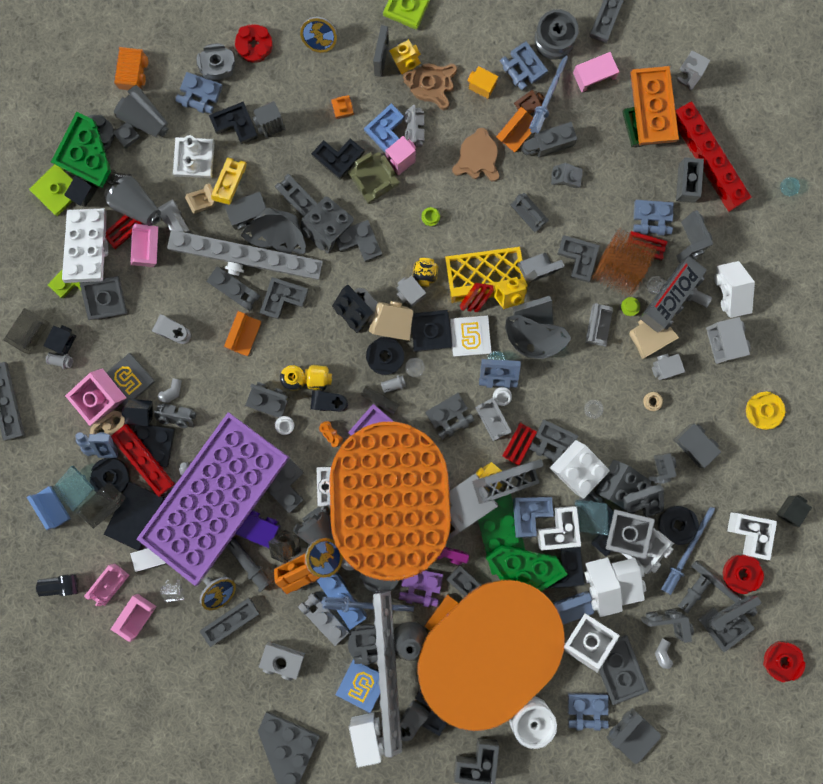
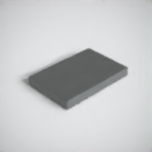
[599,635,649,705]

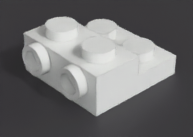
[623,528,674,574]

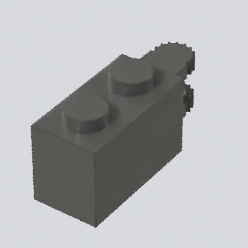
[522,122,577,157]

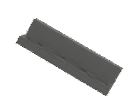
[472,459,544,504]

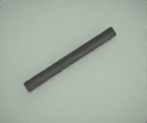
[691,561,757,617]

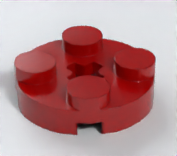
[235,24,273,63]
[723,554,764,594]
[763,641,805,682]

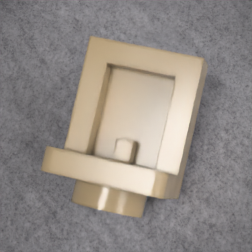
[185,183,217,214]

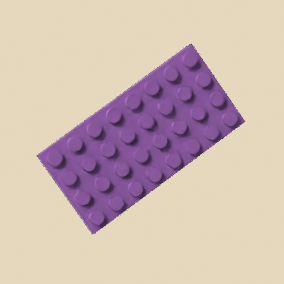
[137,412,290,586]

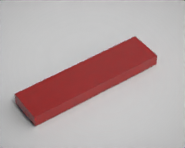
[111,424,175,497]

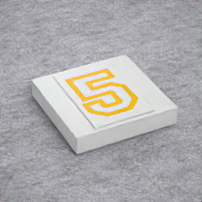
[450,316,491,357]

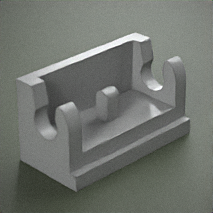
[677,51,710,90]
[585,303,613,347]
[475,398,511,441]

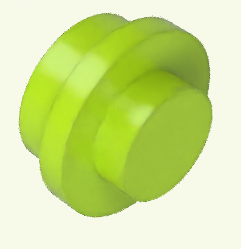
[421,207,440,226]
[621,297,640,316]

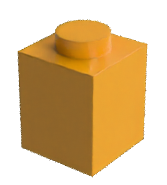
[468,66,498,99]

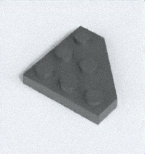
[258,711,320,784]

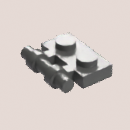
[425,393,475,440]
[529,420,578,463]
[351,628,378,665]

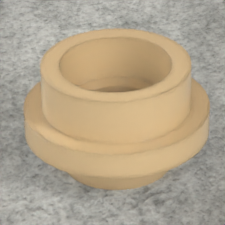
[643,392,663,411]

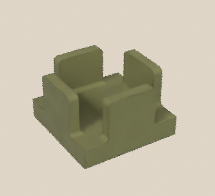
[348,152,400,204]

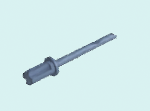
[529,56,568,134]
[661,507,715,595]
[321,596,414,612]

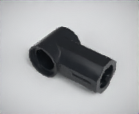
[36,574,78,597]

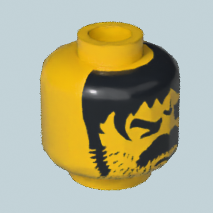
[412,258,438,287]
[280,365,305,391]
[304,365,332,391]

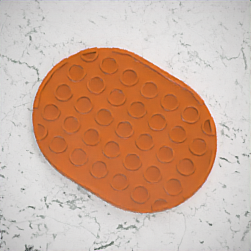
[330,422,451,581]
[418,580,565,731]

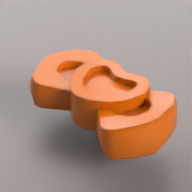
[319,421,343,447]

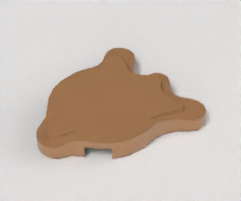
[403,64,457,110]
[452,128,499,182]

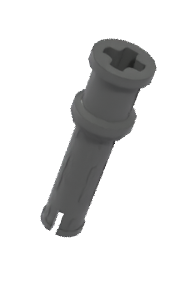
[226,538,273,592]

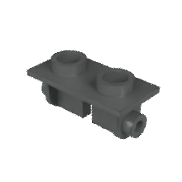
[510,193,549,232]
[154,403,196,428]

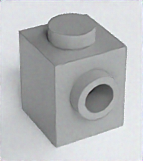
[396,275,426,308]
[652,354,685,381]

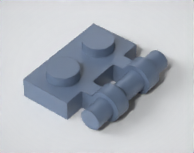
[500,41,548,91]
[176,72,222,114]
[633,200,674,236]
[479,359,521,389]
[76,432,118,458]
[568,693,609,731]

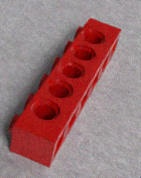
[675,101,752,212]

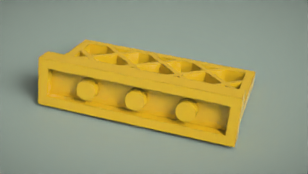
[445,247,528,303]

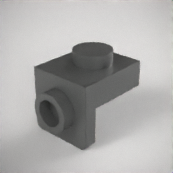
[551,163,583,188]

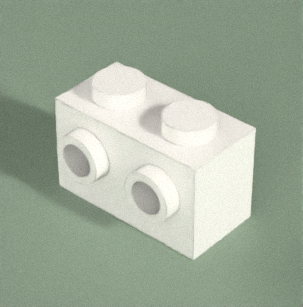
[612,558,646,605]

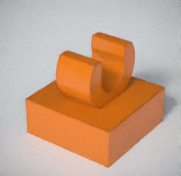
[331,95,354,119]

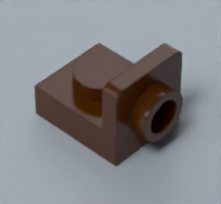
[514,90,545,115]

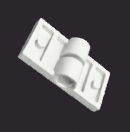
[62,208,108,283]

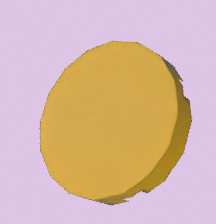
[746,392,786,430]

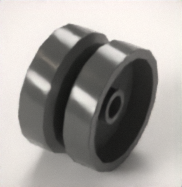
[534,9,578,59]

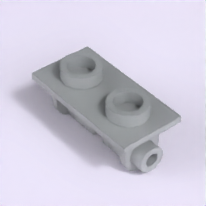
[404,105,425,147]

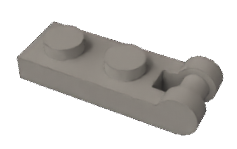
[298,593,349,646]

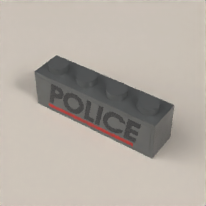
[639,256,707,333]

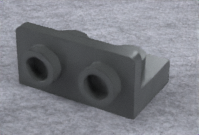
[245,382,290,418]

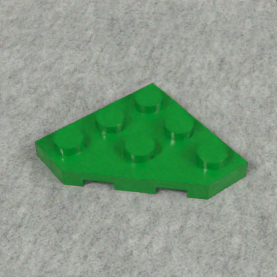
[51,111,111,188]
[485,546,568,591]

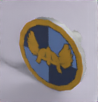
[300,17,337,53]
[305,538,343,578]
[200,575,236,611]

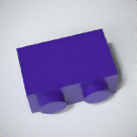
[236,510,281,548]

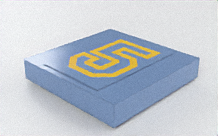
[336,659,380,713]

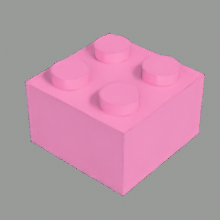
[65,368,126,426]

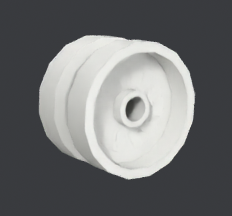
[509,696,557,749]

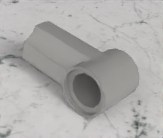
[158,199,190,233]

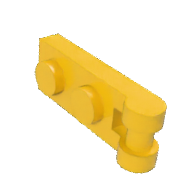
[211,158,247,205]

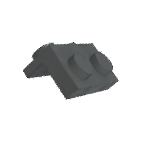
[648,453,677,484]

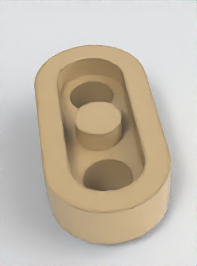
[90,411,125,436]

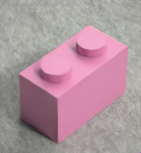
[385,136,416,176]

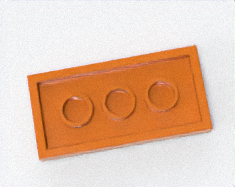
[630,66,679,145]

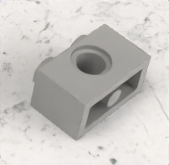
[259,642,305,681]

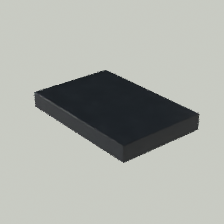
[104,482,165,551]

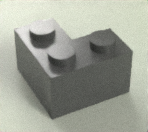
[454,738,499,784]

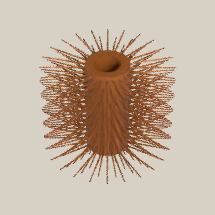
[592,228,657,298]

